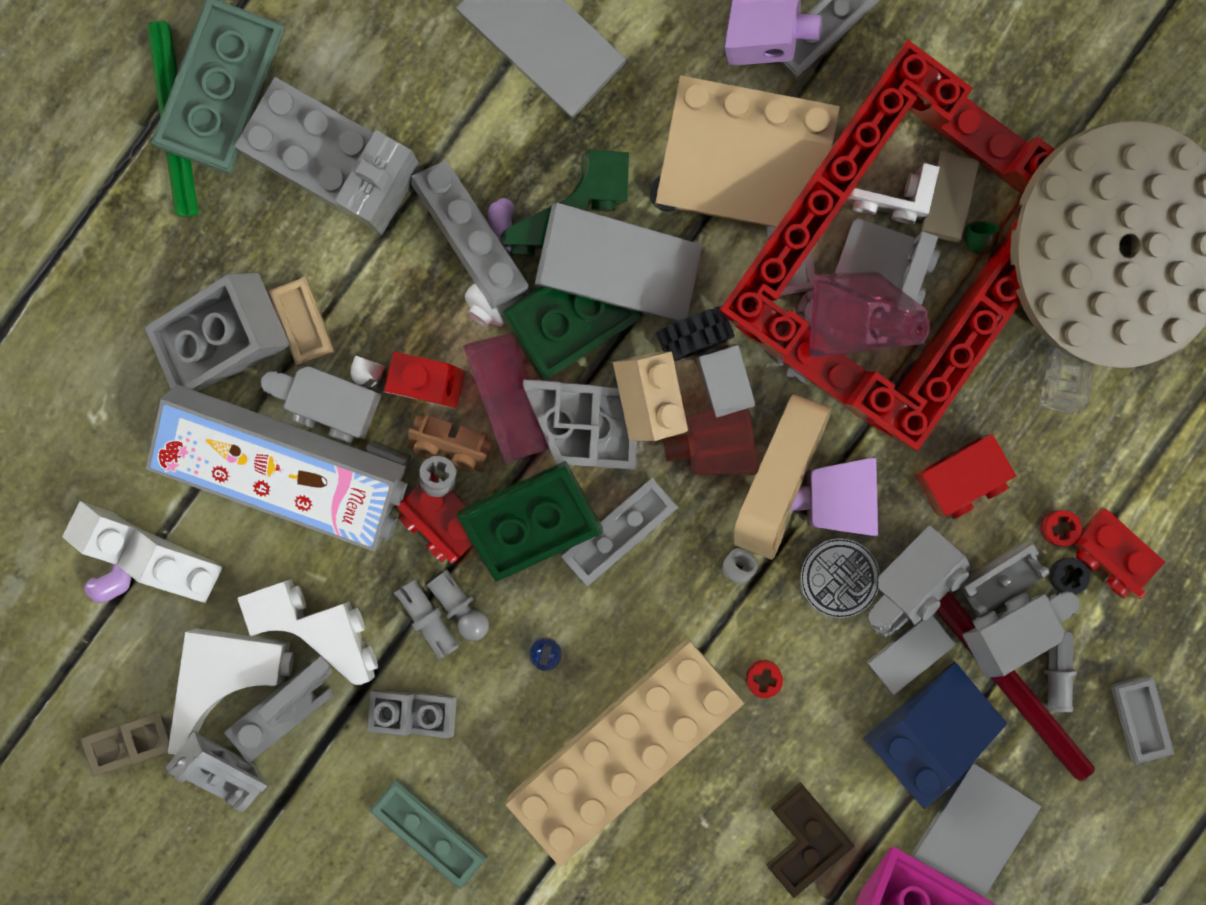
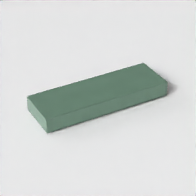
[369,778,487,890]

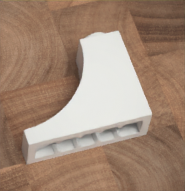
[168,628,294,755]

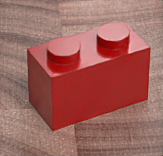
[914,434,1017,519]

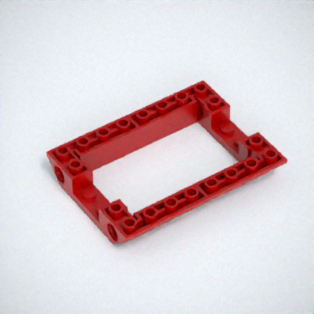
[719,40,1055,451]

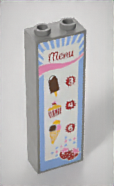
[146,384,407,552]

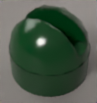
[965,221,999,255]

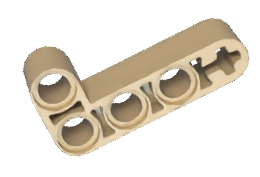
[734,394,831,560]

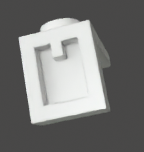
[845,163,940,224]

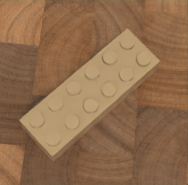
[506,637,745,867]

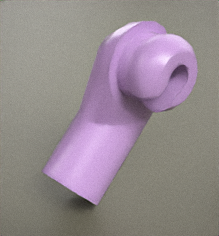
[487,198,522,258]
[85,564,131,603]

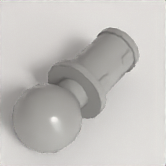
[426,570,489,641]

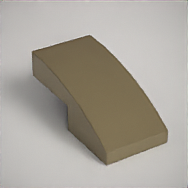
[920,151,979,243]
[81,712,169,777]

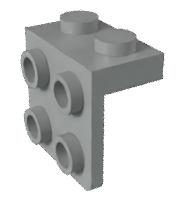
[829,219,940,319]

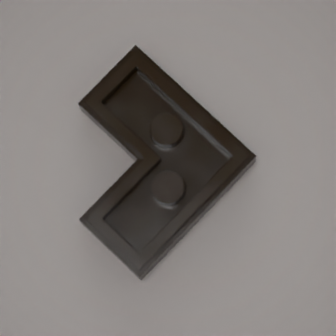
[766,782,855,898]

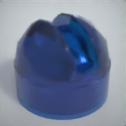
[530,637,562,671]

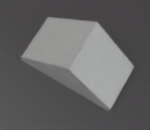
[694,343,755,418]

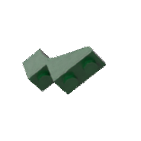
[500,150,629,256]

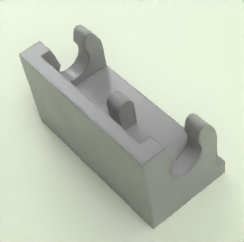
[957,542,1050,619]
[166,732,267,813]

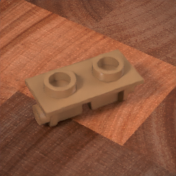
[408,414,493,473]

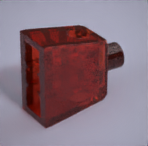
[662,408,759,475]

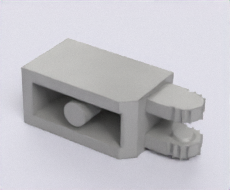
[261,366,382,443]
[867,525,971,637]
[963,591,1080,678]

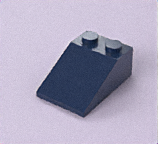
[863,661,1007,809]

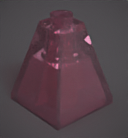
[809,271,930,358]

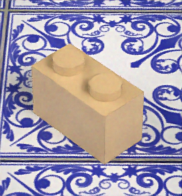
[613,351,688,441]

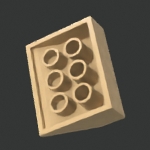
[655,75,840,228]

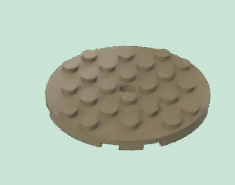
[1010,121,1206,368]

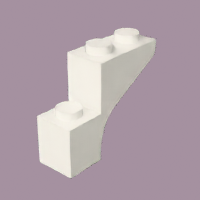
[62,501,223,603]
[237,579,378,685]

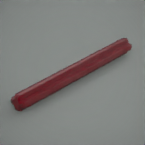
[937,591,1095,782]

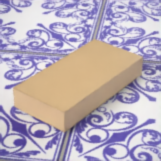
[268,277,336,366]

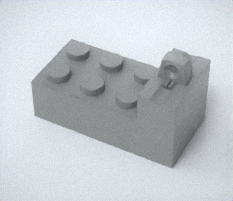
[234,77,421,235]

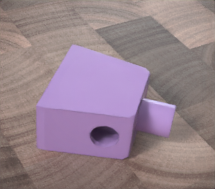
[725,0,822,66]
[790,458,878,536]

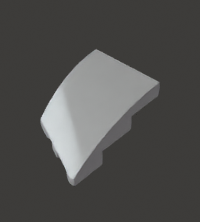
[523,380,637,470]

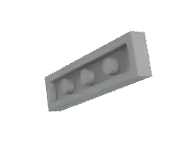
[411,160,528,309]

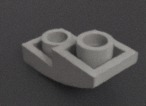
[367,690,457,738]

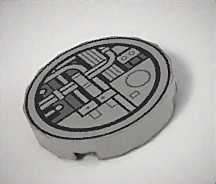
[799,538,880,618]

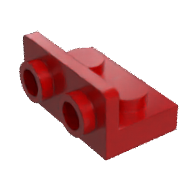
[395,472,473,563]
[1072,508,1166,599]

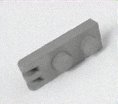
[224,663,334,764]

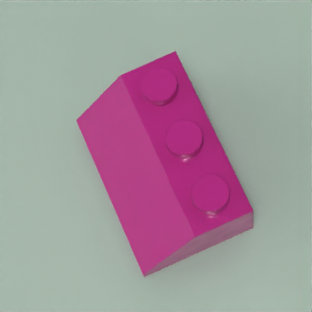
[855,846,996,905]

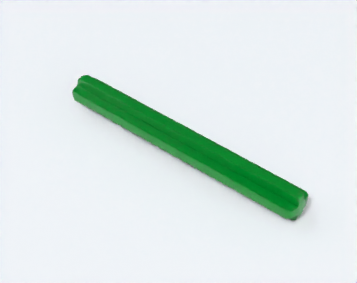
[147,21,199,218]

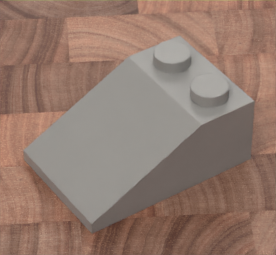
[145,273,290,391]

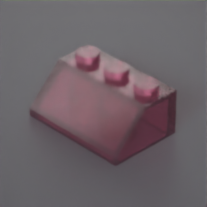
[463,333,550,464]

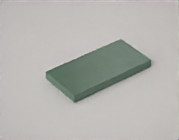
[151,0,285,175]

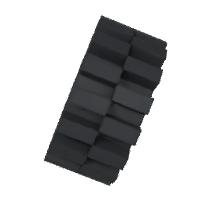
[656,306,735,361]

